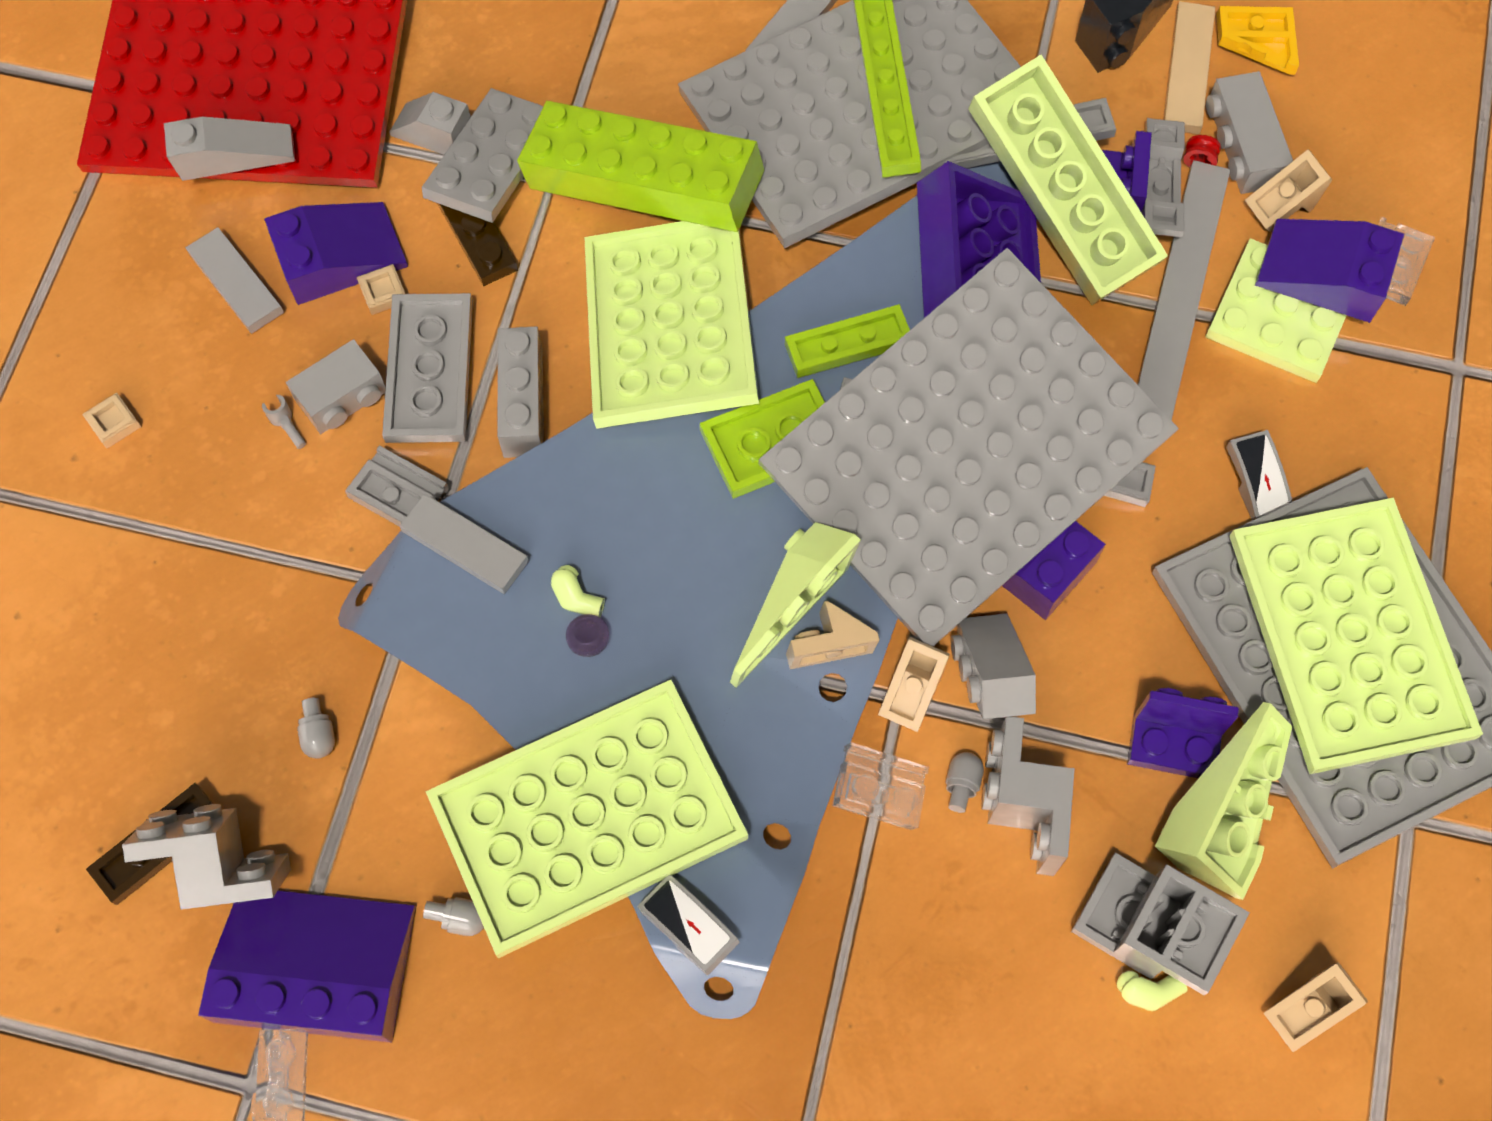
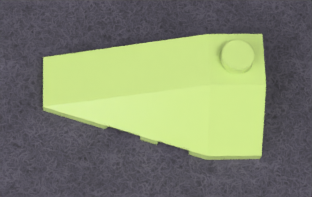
[730,522,861,688]
[1155,702,1292,900]

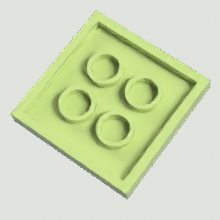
[1205,238,1347,383]

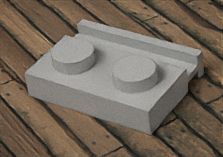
[345,445,449,527]

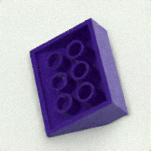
[917,161,1041,318]
[198,891,416,1043]

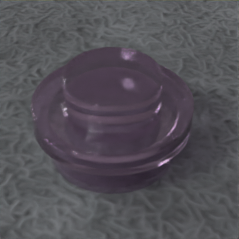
[566,614,609,657]

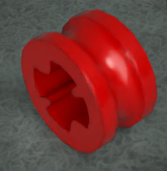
[1183,135,1221,168]

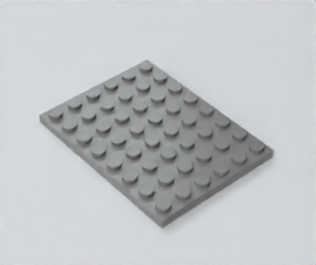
[678,0,1021,248]
[758,248,1179,646]
[1152,467,1492,869]

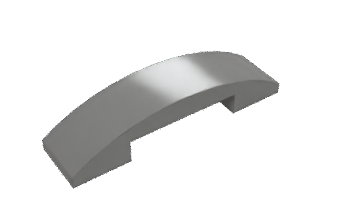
[1141,118,1185,237]

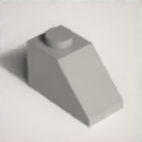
[390,92,470,155]

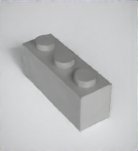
[1206,71,1293,194]
[497,327,544,458]
[951,614,1036,719]

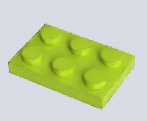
[699,379,825,499]

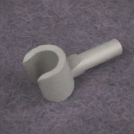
[262,395,306,449]

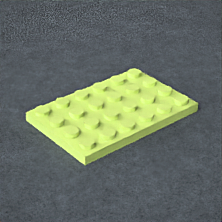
[584,221,759,429]
[1229,497,1483,774]
[425,680,748,958]

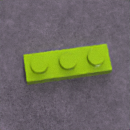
[784,304,910,378]

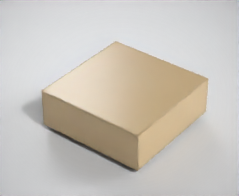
[357,264,405,315]
[82,393,141,449]

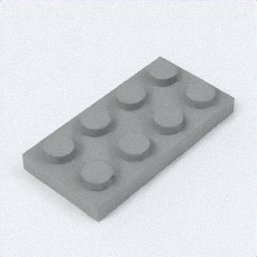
[422,88,543,223]
[382,293,473,443]

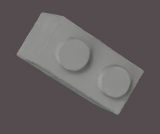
[285,339,386,435]

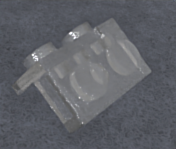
[251,1028,308,1121]

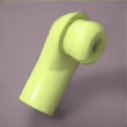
[551,565,605,619]
[1117,971,1188,1011]

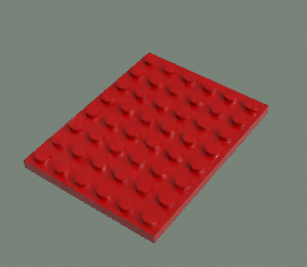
[77,0,407,188]

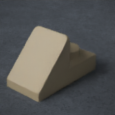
[1245,149,1332,232]
[786,601,879,669]
[878,637,950,732]
[1264,962,1369,1052]

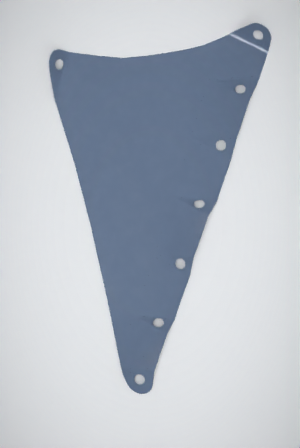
[338,161,1037,1019]

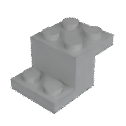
[981,717,1075,876]
[122,804,291,910]
[1071,853,1250,995]

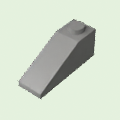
[164,117,296,181]

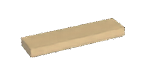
[1163,1,1215,134]

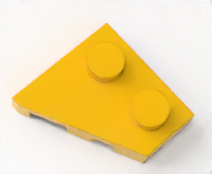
[1216,6,1299,75]

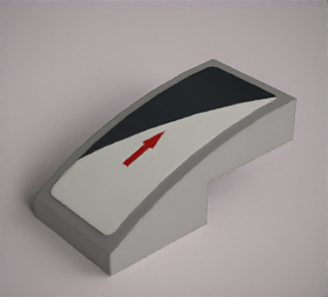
[1226,430,1292,521]
[637,875,740,976]

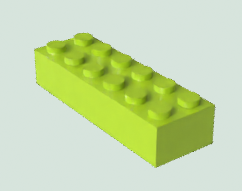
[517,100,764,232]

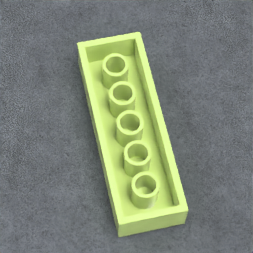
[968,55,1168,305]

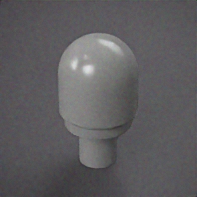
[297,698,335,759]
[946,752,984,813]
[423,897,484,936]

